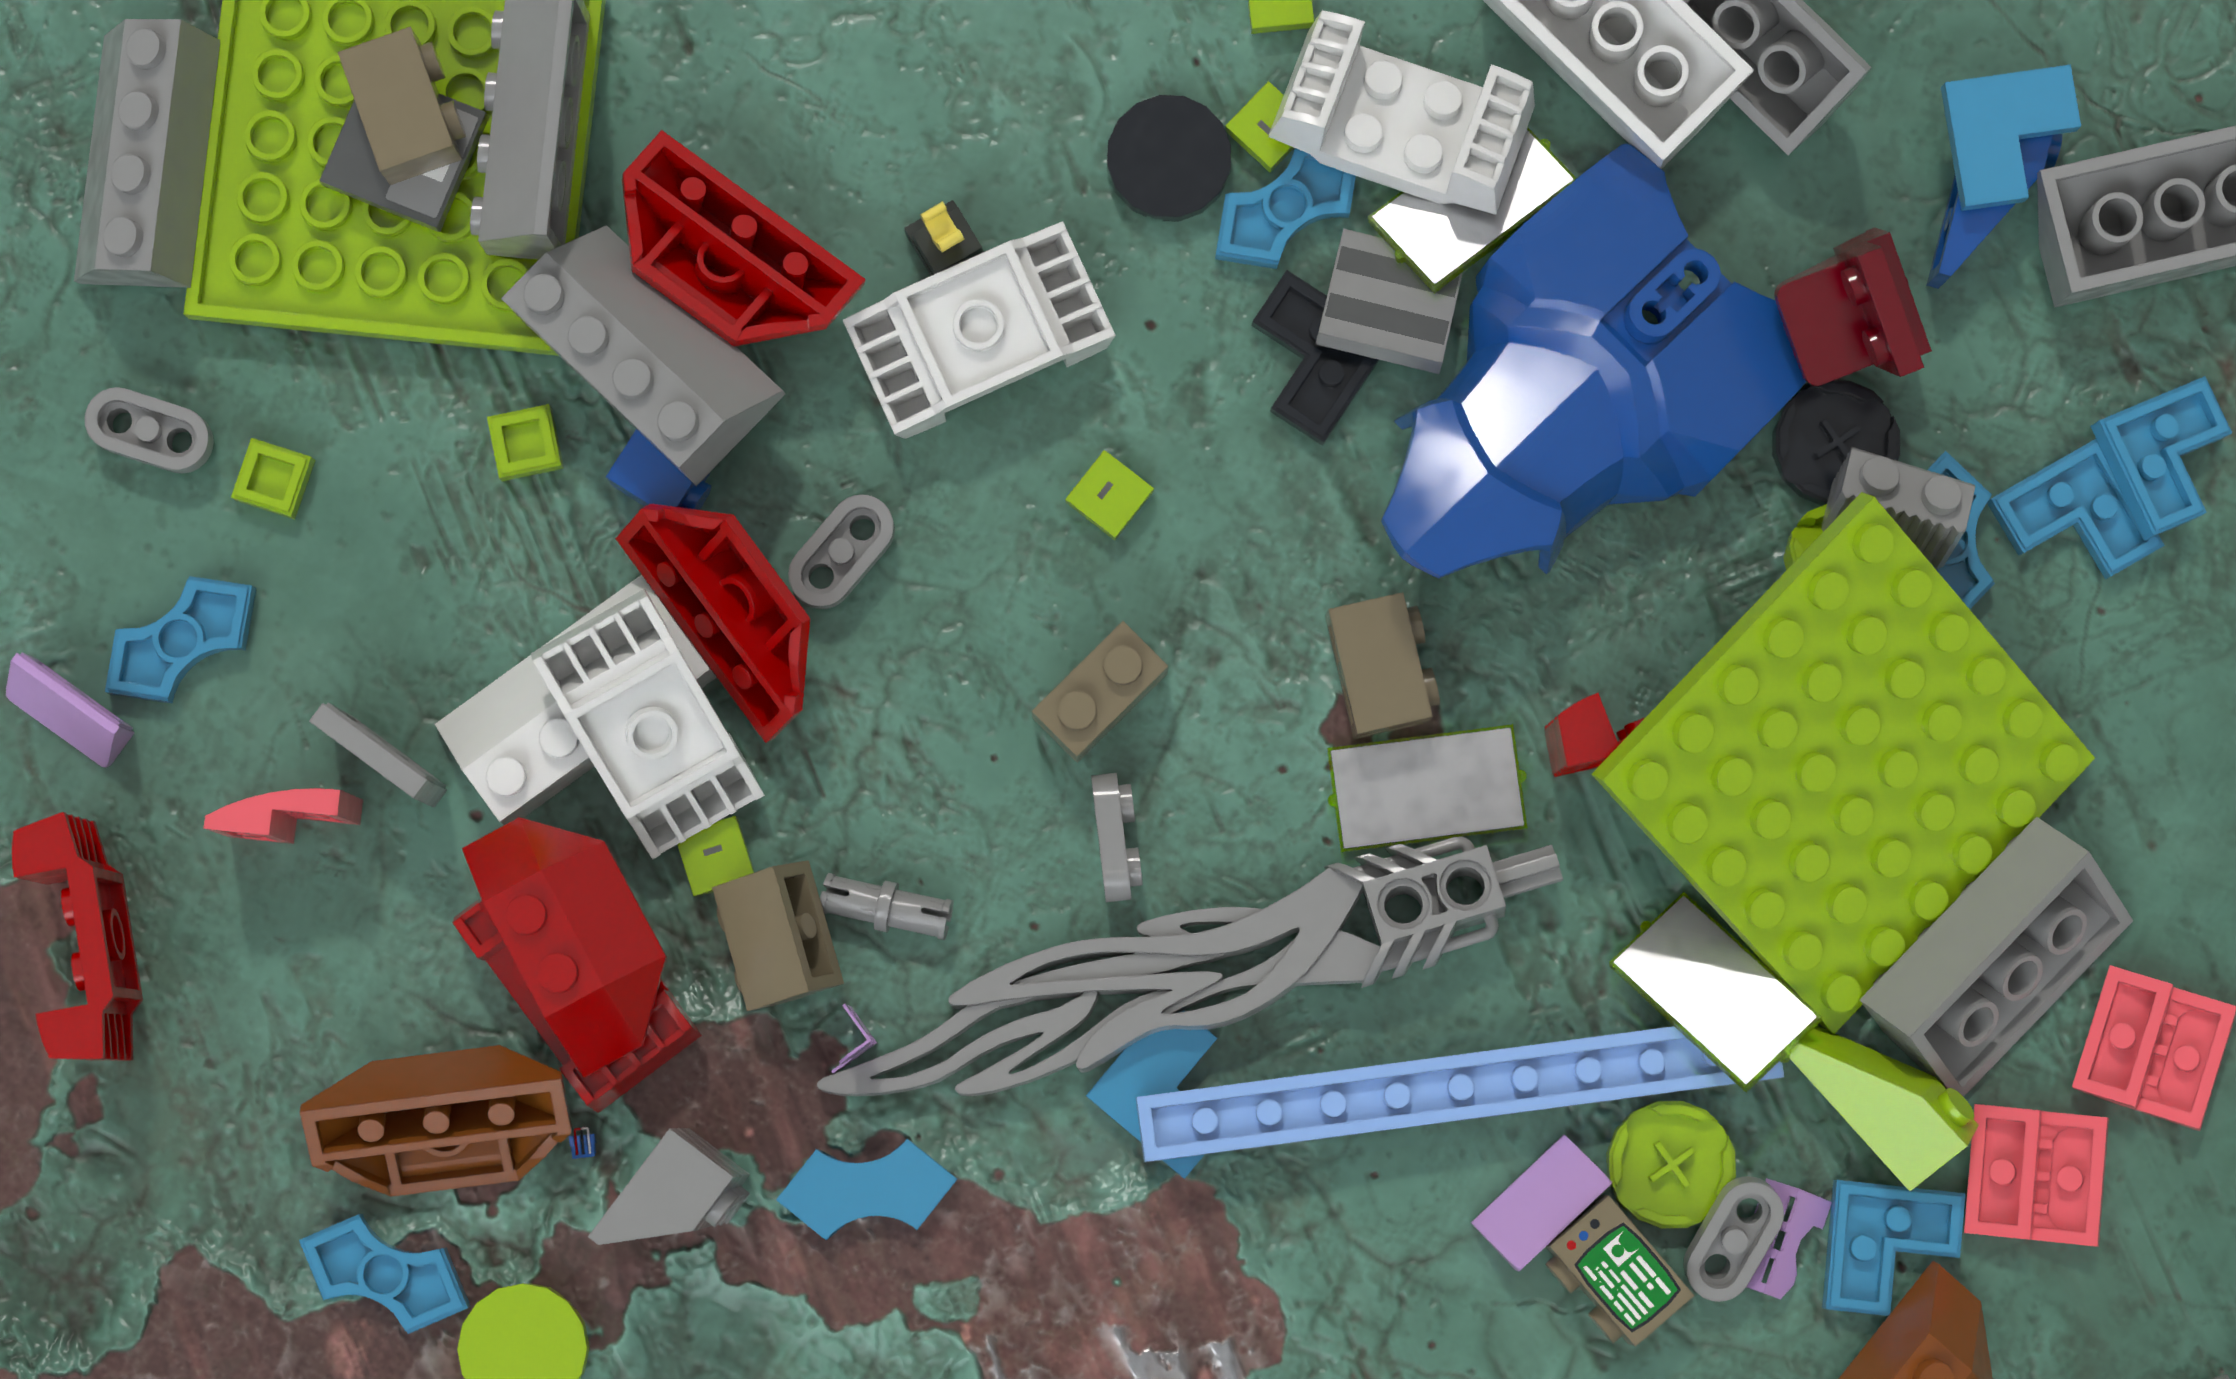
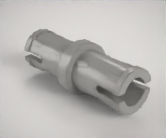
[820,873,954,940]

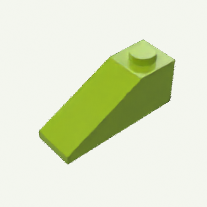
[1782,1023,1979,1191]

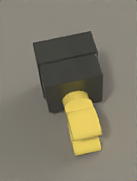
[904,200,984,276]

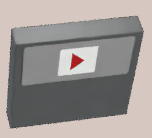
[319,94,489,232]

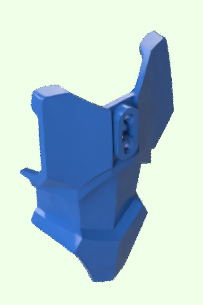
[1381,144,1806,579]

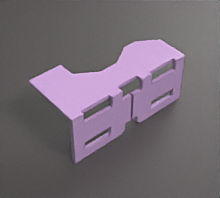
[831,1004,877,1074]
[1747,1178,1832,1300]

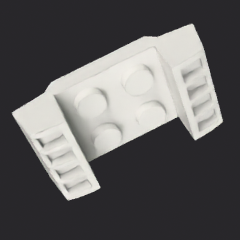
[1268,10,1535,214]
[843,221,1116,439]
[531,589,765,860]

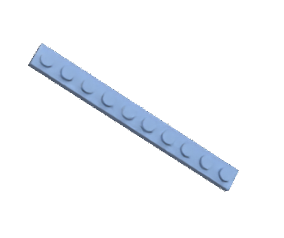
[1135,1025,1784,1162]

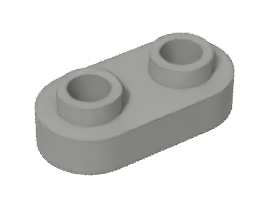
[85,387,214,474]
[788,495,895,609]
[1091,773,1143,903]
[1683,1176,1784,1302]

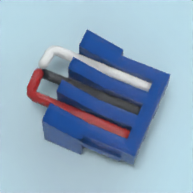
[569,1127,596,1159]

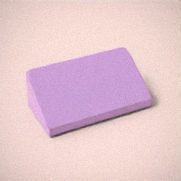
[6,653,134,768]
[1470,1134,1612,1271]

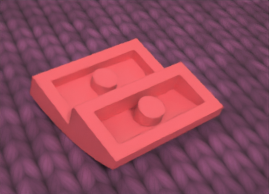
[204,788,363,844]
[2072,965,2236,1131]
[1964,1104,2109,1247]

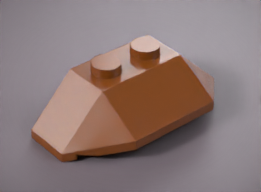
[300,1045,572,1197]
[1838,1261,1993,1379]

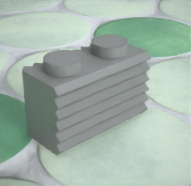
[1821,447,1975,570]

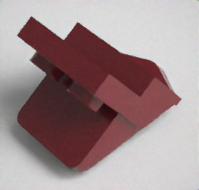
[1774,227,1932,386]

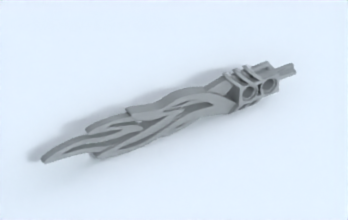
[817,837,1563,1096]

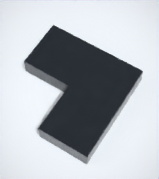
[1252,270,1379,446]

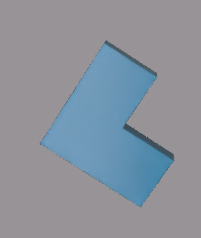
[1941,64,2081,211]
[2090,376,2232,541]
[1987,439,2165,579]
[1086,1010,1217,1179]
[1822,1180,1965,1316]

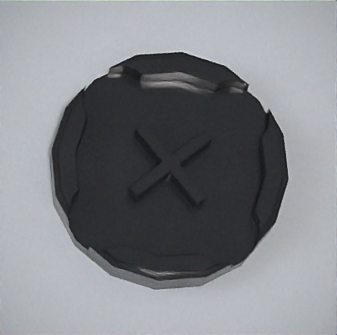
[1107,95,1231,222]
[1772,380,1900,506]

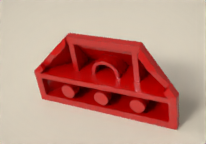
[622,130,866,347]
[615,504,810,743]
[462,817,667,1078]

